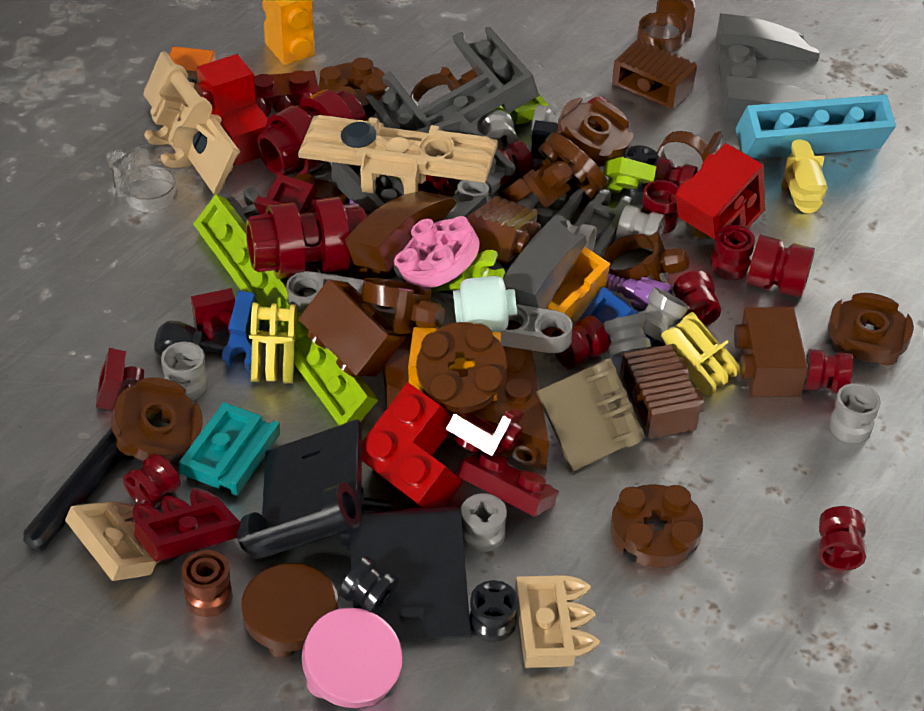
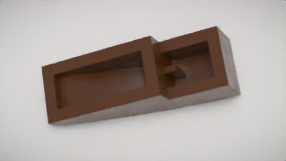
[345,191,457,272]

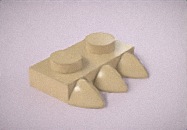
[65,502,163,581]
[515,575,600,668]

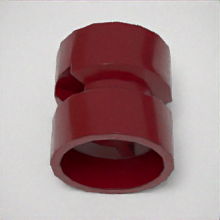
[746,234,815,298]

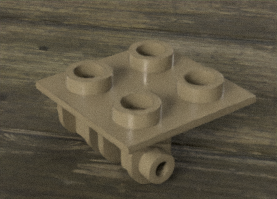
[536,358,645,472]

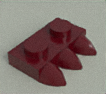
[254,70,320,118]
[457,451,559,517]
[132,488,240,562]

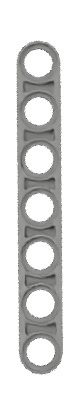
[286,271,572,353]

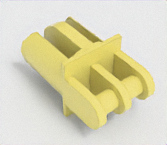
[781,139,828,214]
[249,302,297,384]
[661,312,740,396]

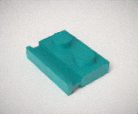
[179,402,280,495]

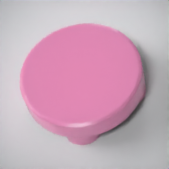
[394,216,480,288]
[302,608,402,708]

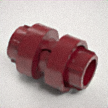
[257,89,367,176]
[246,197,367,279]

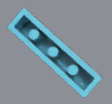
[735,94,896,159]

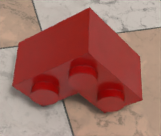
[194,54,268,167]
[676,143,766,240]
[362,382,463,508]

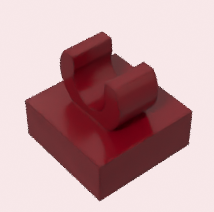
[191,288,236,341]
[95,348,144,410]

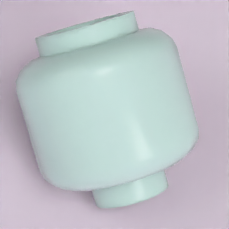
[453,276,517,332]

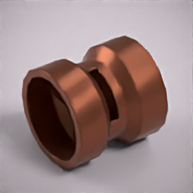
[181,550,233,617]

